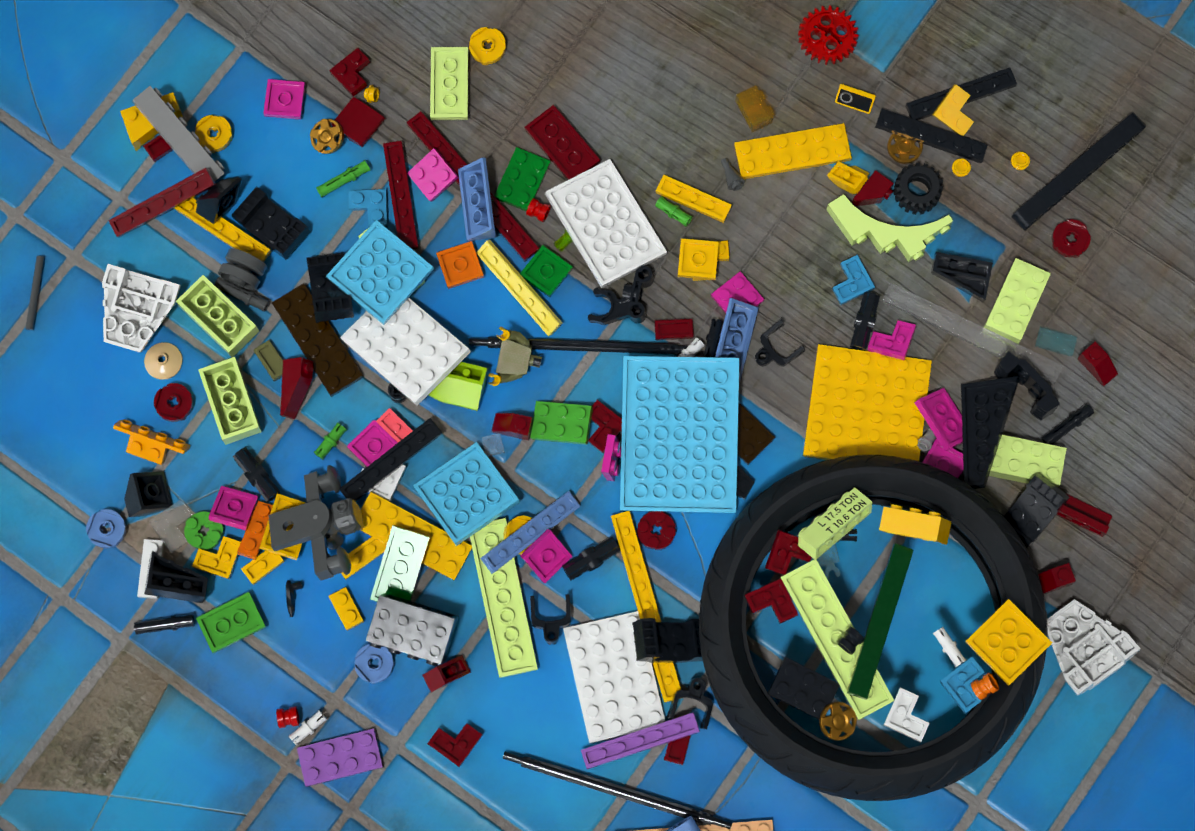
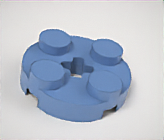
[86,509,126,549]
[355,644,394,684]

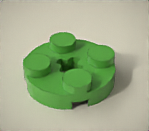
[184,511,224,551]

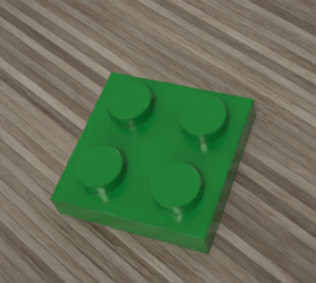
[520,245,573,297]

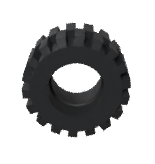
[893,163,943,215]

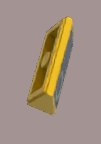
[835,84,876,114]

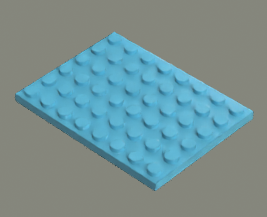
[620,356,740,513]

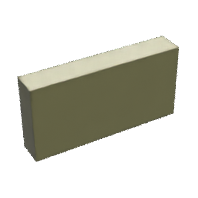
[253,340,283,382]

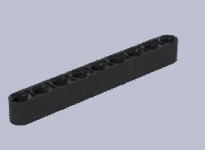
[1011,112,1146,231]

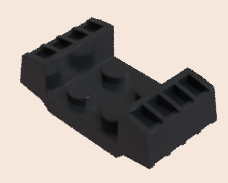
[232,186,310,260]
[307,252,354,323]
[994,351,1060,421]
[1005,473,1070,550]
[632,618,703,663]

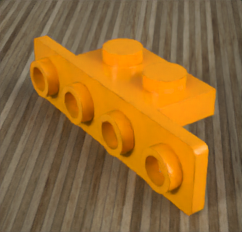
[113,419,190,465]

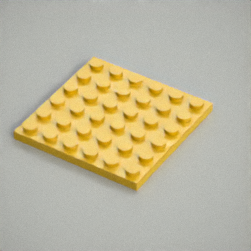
[803,344,932,461]

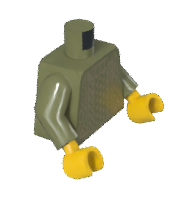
[488,326,542,386]

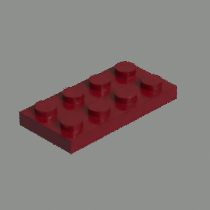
[524,105,600,180]

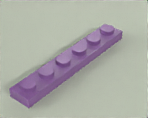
[581,713,700,770]

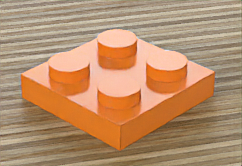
[436,241,484,289]

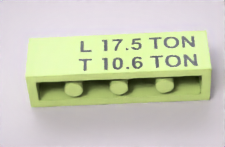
[798,488,872,560]

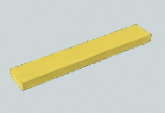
[476,240,563,336]

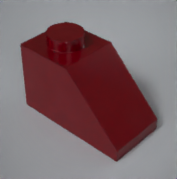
[852,170,894,206]
[1078,341,1118,387]
[491,413,533,441]
[1038,563,1076,594]
[422,655,471,692]

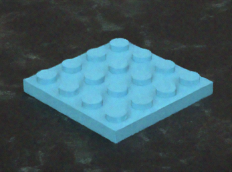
[326,220,434,325]
[413,442,520,546]

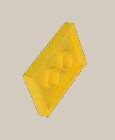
[259,493,305,560]

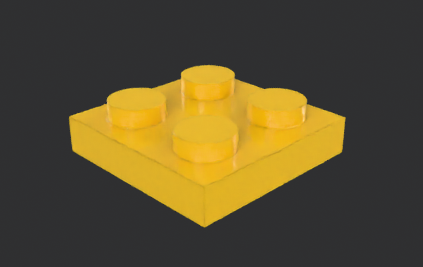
[678,238,719,280]

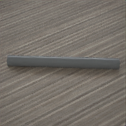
[25,256,44,330]

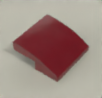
[331,97,385,147]

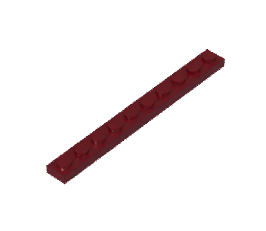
[406,111,539,262]

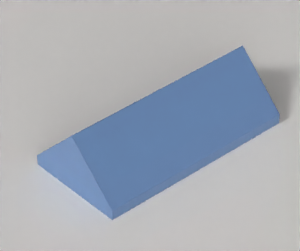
[458,157,496,241]
[715,298,758,381]

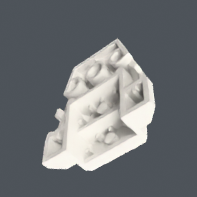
[102,264,181,353]
[1047,599,1140,696]

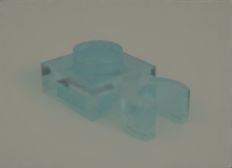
[818,544,840,579]

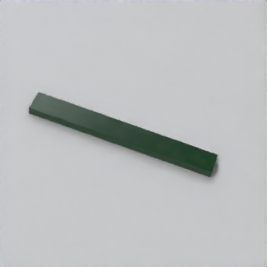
[847,543,914,700]

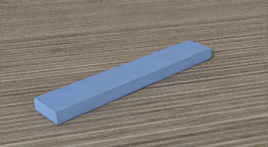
[480,491,580,574]

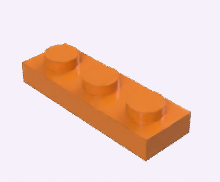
[237,501,273,560]

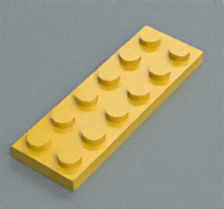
[734,123,852,179]
[360,492,472,581]

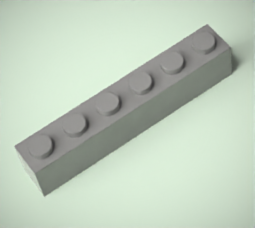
[132,86,225,182]

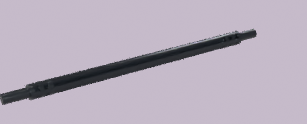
[469,337,697,355]
[503,751,732,829]

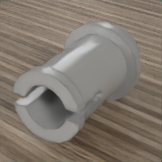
[917,428,936,451]

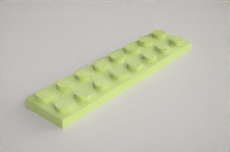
[470,518,538,678]
[780,559,894,720]

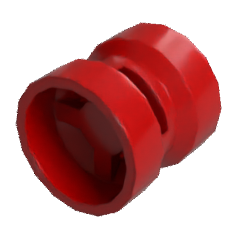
[526,198,551,222]
[276,706,299,728]

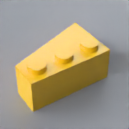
[120,92,183,151]
[879,504,951,545]

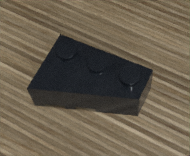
[931,252,993,302]
[144,551,208,603]

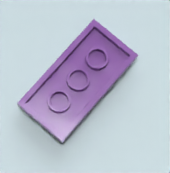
[297,729,383,787]

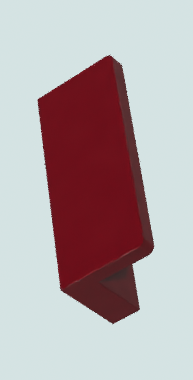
[1057,493,1112,537]

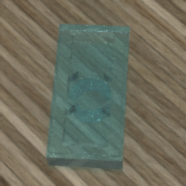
[1035,327,1077,357]

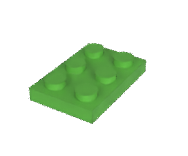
[530,401,593,445]
[196,592,266,654]

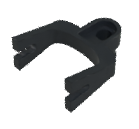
[755,319,805,367]
[530,594,571,645]
[666,678,713,729]

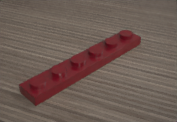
[383,141,419,250]
[108,168,216,237]

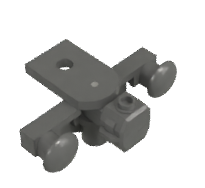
[268,465,364,581]

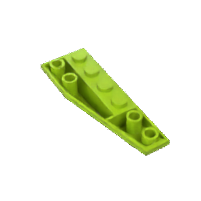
[428,362,488,411]

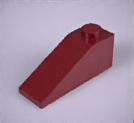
[280,357,313,419]

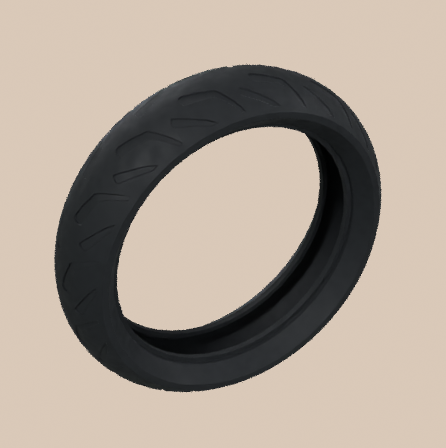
[699,455,1048,801]

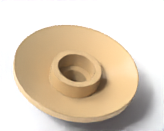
[144,342,183,380]

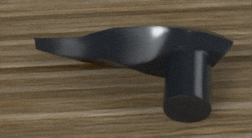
[286,580,302,617]

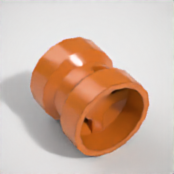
[971,673,999,700]

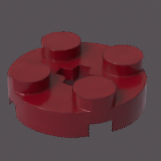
[1052,219,1091,258]
[154,383,193,422]
[637,511,676,550]

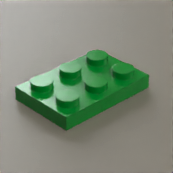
[494,147,551,211]

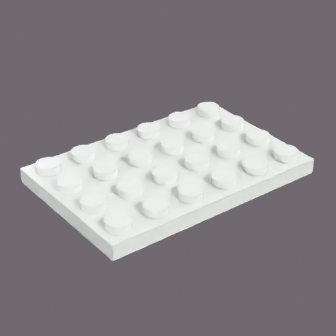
[545,159,667,288]
[340,298,471,406]
[563,611,665,744]

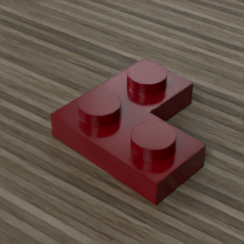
[329,47,370,97]
[588,400,622,453]
[765,530,812,575]
[745,579,798,624]
[427,723,483,768]

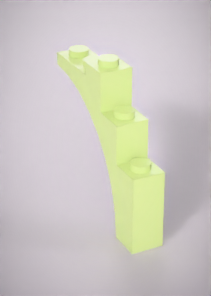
[827,194,953,262]

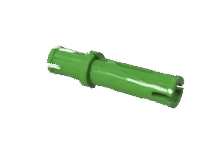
[316,160,371,198]

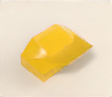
[827,161,869,194]

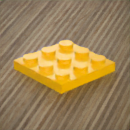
[965,599,1052,686]

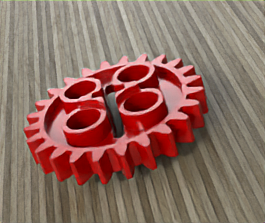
[798,5,859,65]

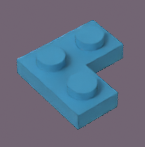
[349,189,388,227]
[832,255,875,305]
[940,657,985,714]

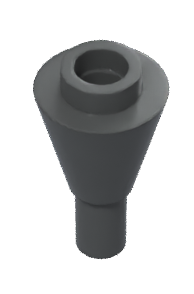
[721,158,745,191]

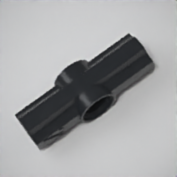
[850,292,880,351]
[233,447,280,503]
[562,537,621,581]

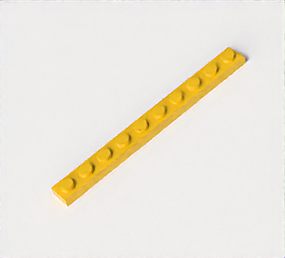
[611,511,681,703]

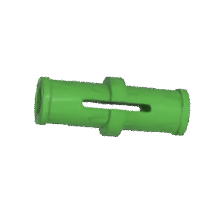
[655,196,693,227]
[313,423,347,460]

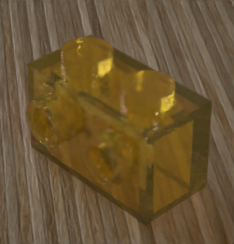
[735,85,774,133]

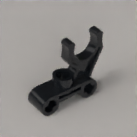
[588,266,654,325]

